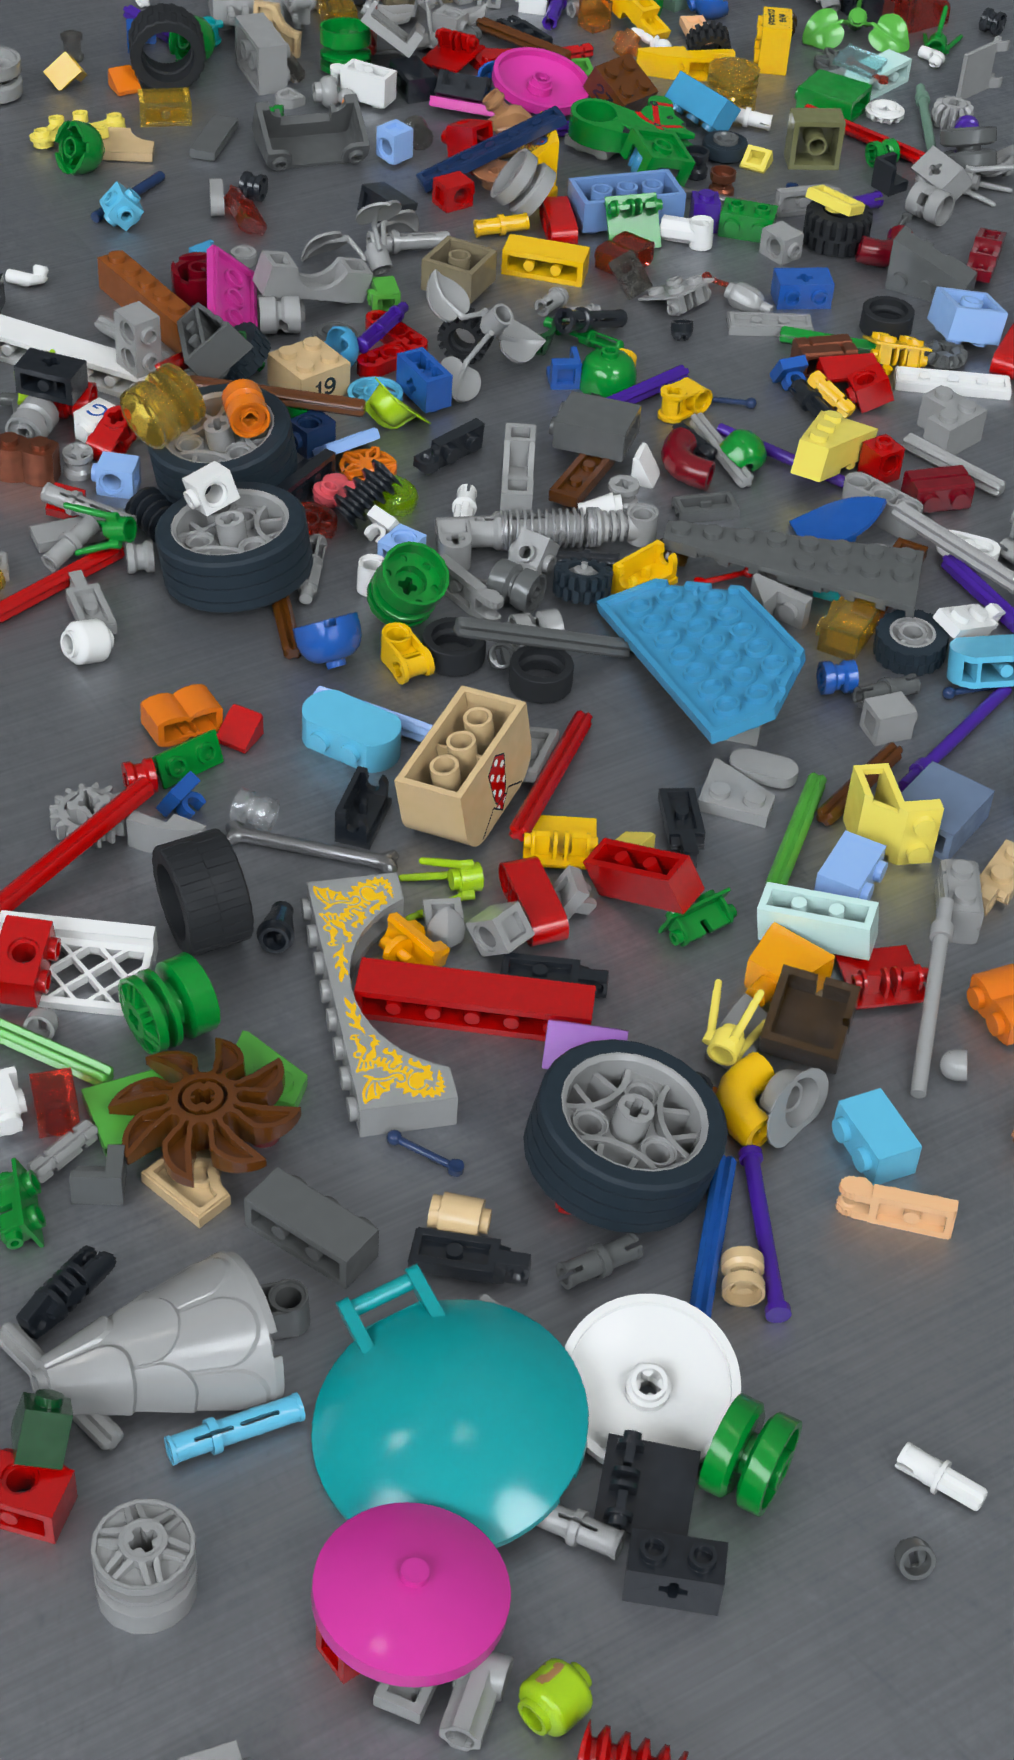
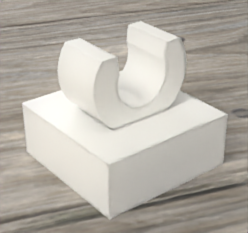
[364,505,400,544]

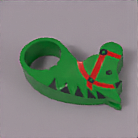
[568,95,695,153]

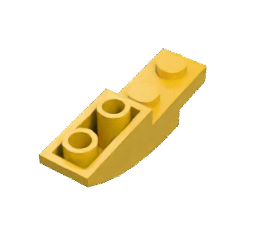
[603,0,671,39]
[636,46,736,81]

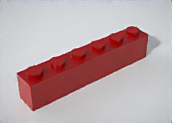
[354,957,596,1041]

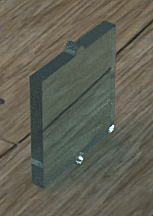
[833,44,888,79]

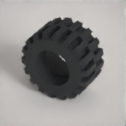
[803,200,873,258]

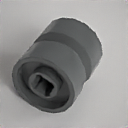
[486,558,547,614]

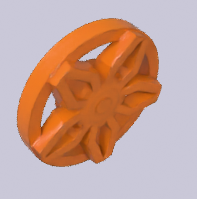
[339,446,397,481]

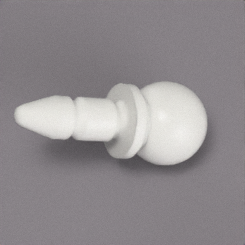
[631,27,672,47]

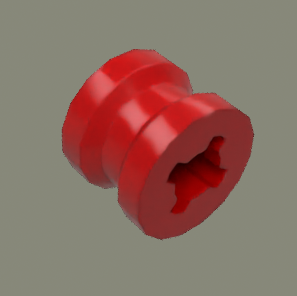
[121,757,159,793]

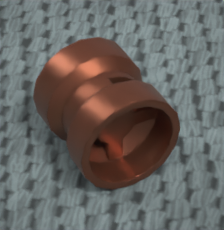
[708,165,737,196]

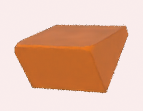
[108,64,142,97]

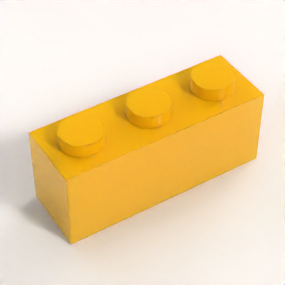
[501,234,590,288]

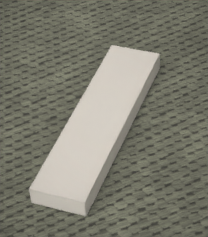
[894,366,1012,400]

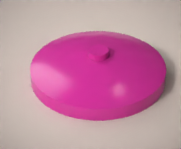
[492,47,589,116]
[311,1502,511,1688]

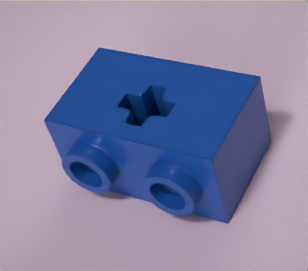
[770,267,835,310]
[396,347,453,414]

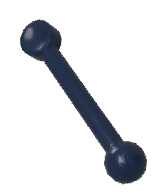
[712,397,757,409]
[942,686,998,700]
[386,1129,464,1177]

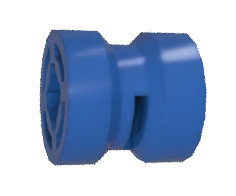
[816,659,859,695]

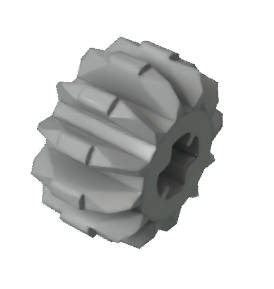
[931,95,974,130]

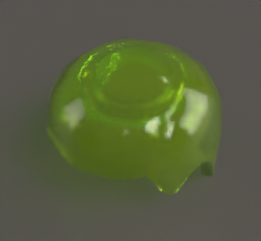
[374,475,419,517]

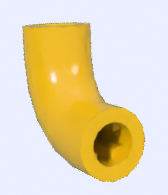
[716,1052,775,1147]

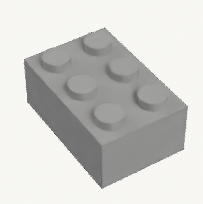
[235,12,291,95]

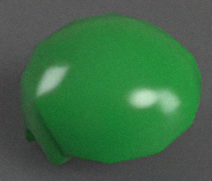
[719,429,767,472]

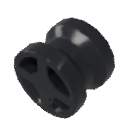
[979,7,1007,36]
[238,171,268,202]

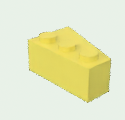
[790,410,878,482]

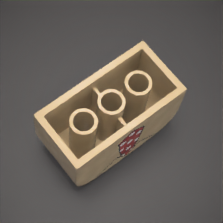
[394,685,532,847]

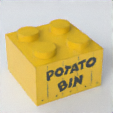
[753,6,792,76]

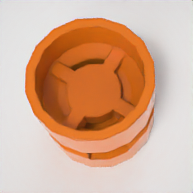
[222,379,270,438]

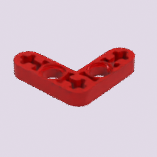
[357,310,428,378]

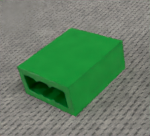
[794,69,873,122]

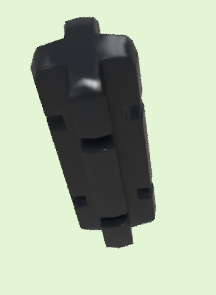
[672,422,717,461]

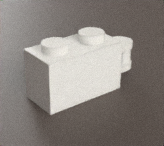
[330,58,397,109]

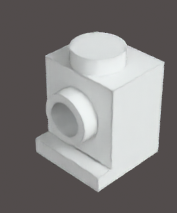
[0,1066,27,1137]

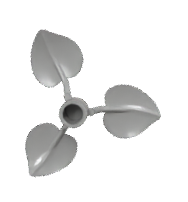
[377,0,488,50]
[301,200,419,275]
[426,269,546,403]

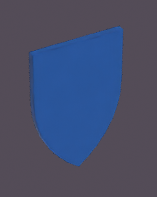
[789,496,887,542]

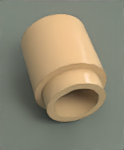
[427,1191,492,1236]

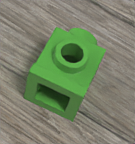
[367,276,401,312]

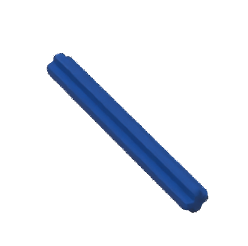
[689,1155,737,1318]

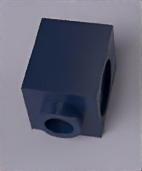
[291,410,336,459]

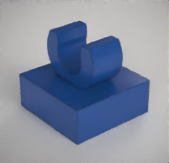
[769,355,809,391]
[156,771,206,819]

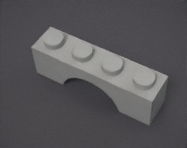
[252,250,373,304]
[500,423,536,515]

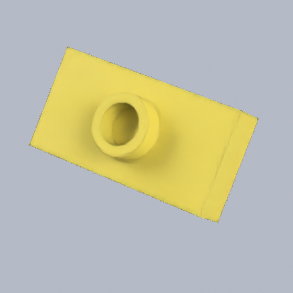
[805,184,865,217]

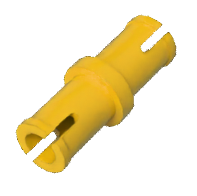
[473,212,530,238]

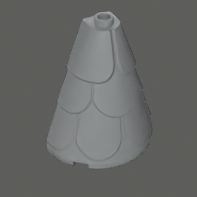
[30,1250,285,1416]

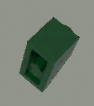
[11,1389,73,1470]

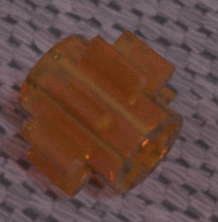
[611,28,642,57]

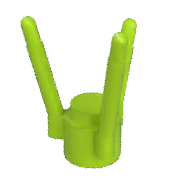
[398,857,484,921]

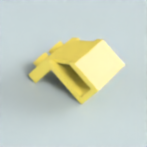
[843,763,944,865]

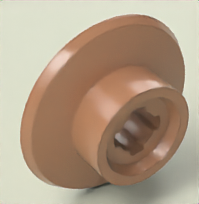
[472,159,508,191]

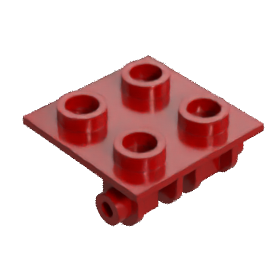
[421,27,485,73]
[834,945,928,1010]

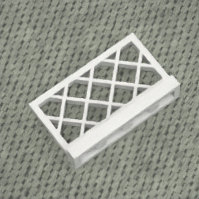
[0,910,159,1016]

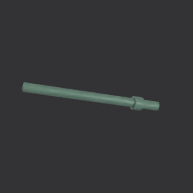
[915,83,936,151]

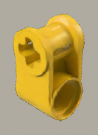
[657,377,713,424]
[380,622,435,685]

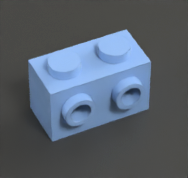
[814,830,888,900]

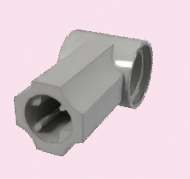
[439,1651,514,1752]

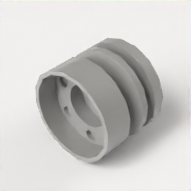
[90,1499,198,1634]

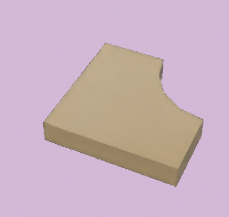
[253,0,302,58]
[102,127,155,162]
[141,1149,231,1229]

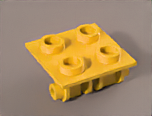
[862,331,932,368]
[523,815,598,870]

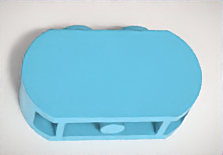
[946,634,1014,689]
[302,690,401,773]

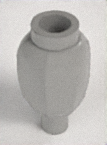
[724,282,774,313]

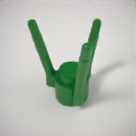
[922,5,963,55]
[63,502,137,556]

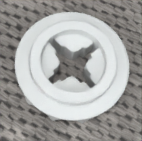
[865,99,905,125]

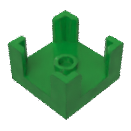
[620,126,696,187]

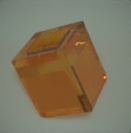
[578,0,613,34]

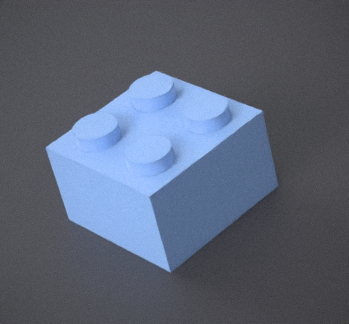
[927,287,1008,348]

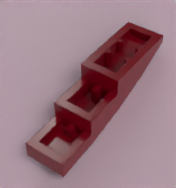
[966,227,1007,283]

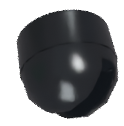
[670,319,693,341]

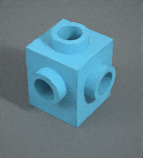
[99,181,144,231]

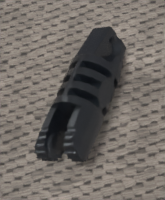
[16,1245,117,1340]

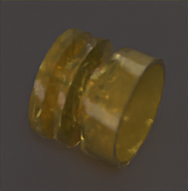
[707,57,760,111]
[120,363,206,449]

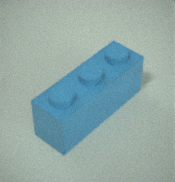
[664,70,741,133]

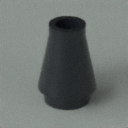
[256,901,295,953]

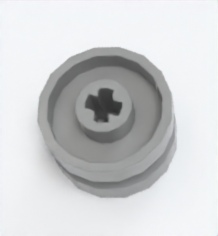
[0,46,23,104]
[490,148,556,217]

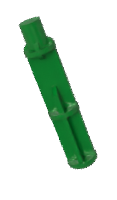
[543,316,624,349]

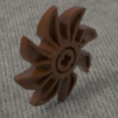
[108,1038,302,1188]

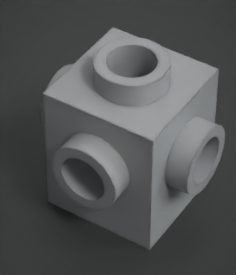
[508,527,560,577]

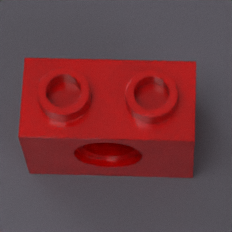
[0,915,61,1008]
[0,1448,78,1544]

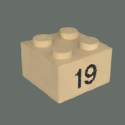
[267,336,350,396]

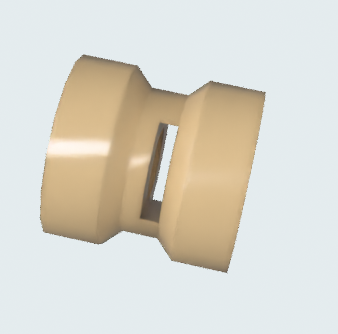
[721,1246,766,1307]

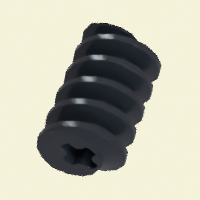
[333,459,403,530]
[125,487,173,543]

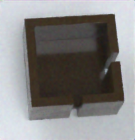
[759,964,861,1074]

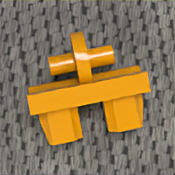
[378,912,450,967]

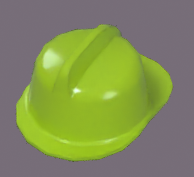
[366,377,431,429]

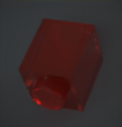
[29,1067,80,1138]

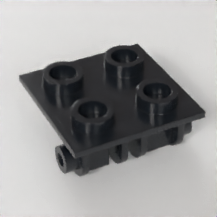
[594,1430,701,1536]

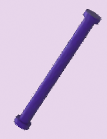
[738,1145,792,1323]

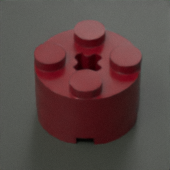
[171,252,207,308]

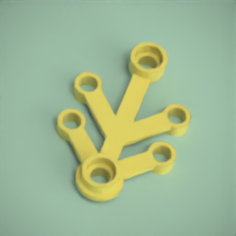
[29,110,126,149]

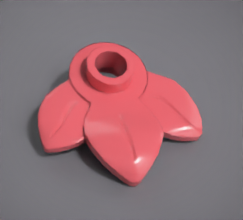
[312,473,355,508]

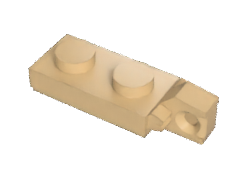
[980,839,1014,916]

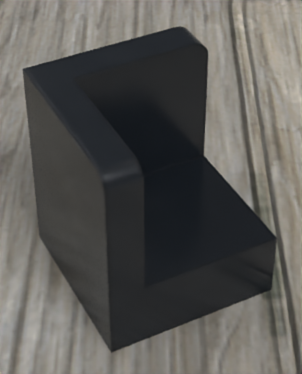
[871,152,908,197]

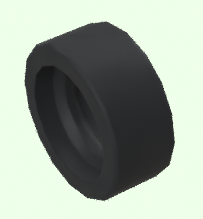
[859,296,915,340]
[422,617,486,676]
[508,646,574,704]

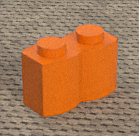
[140,684,223,747]
[967,963,1014,1046]

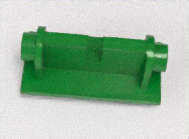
[152,729,224,789]
[658,887,737,947]
[0,1157,46,1249]

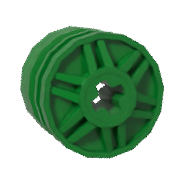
[320,17,371,74]
[367,541,449,628]
[118,952,220,1055]

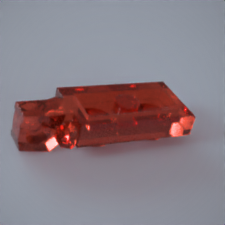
[224,185,267,236]

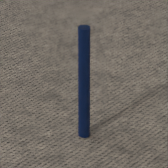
[91,171,165,223]

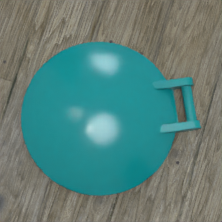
[311,1263,589,1548]

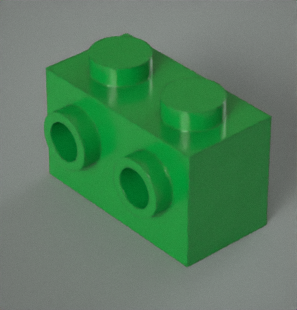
[718,197,778,243]

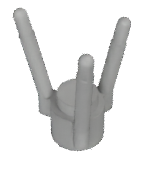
[962,165,1014,207]

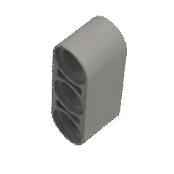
[841,472,923,539]

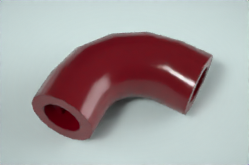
[855,225,913,268]
[661,427,716,491]

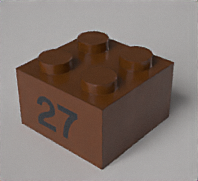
[583,53,659,112]

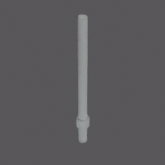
[910,897,954,1098]

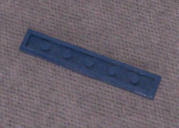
[416,106,568,193]

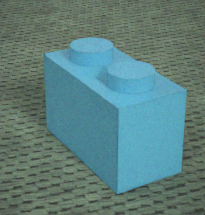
[832,1088,922,1185]

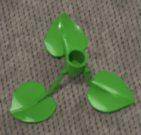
[802,0,910,53]

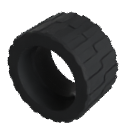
[128,3,206,92]
[152,828,254,957]

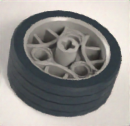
[146,383,298,504]
[155,482,313,613]
[523,1039,728,1234]

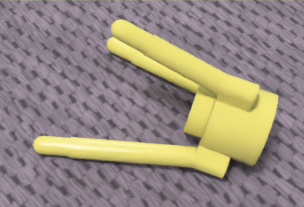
[702,979,766,1066]

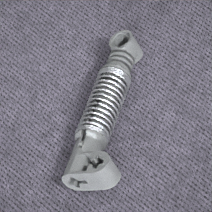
[435,503,659,571]

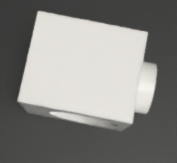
[182,461,240,516]

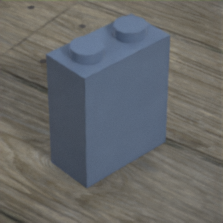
[901,761,995,860]

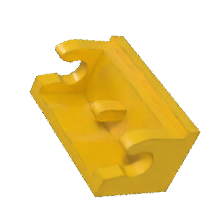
[611,539,678,594]

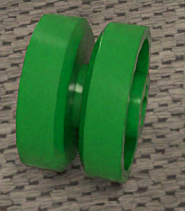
[698,1393,802,1517]

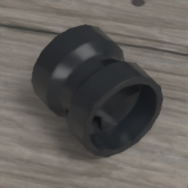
[686,145,710,181]

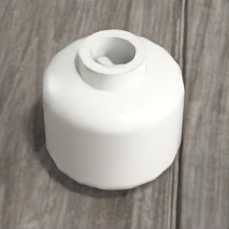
[60,619,114,665]

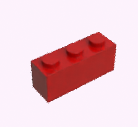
[583,838,705,915]

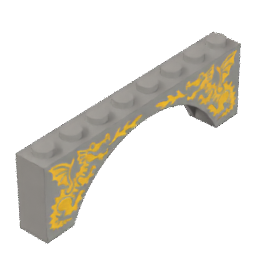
[301,872,458,1137]

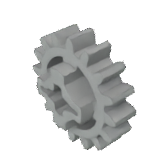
[49,783,130,848]

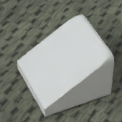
[631,442,660,489]

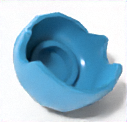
[324,326,359,368]

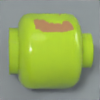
[517,1658,593,1737]

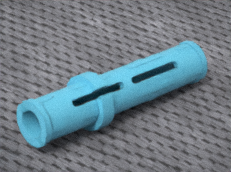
[164,1392,306,1466]

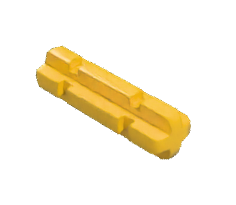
[807,370,856,418]

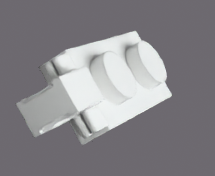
[933,603,1006,639]

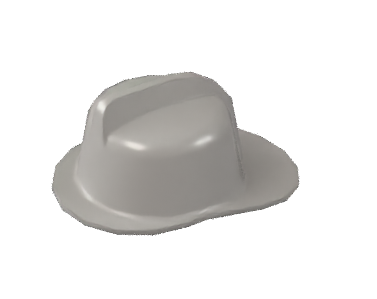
[760,1068,829,1148]

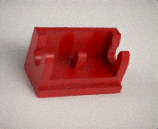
[815,353,877,383]

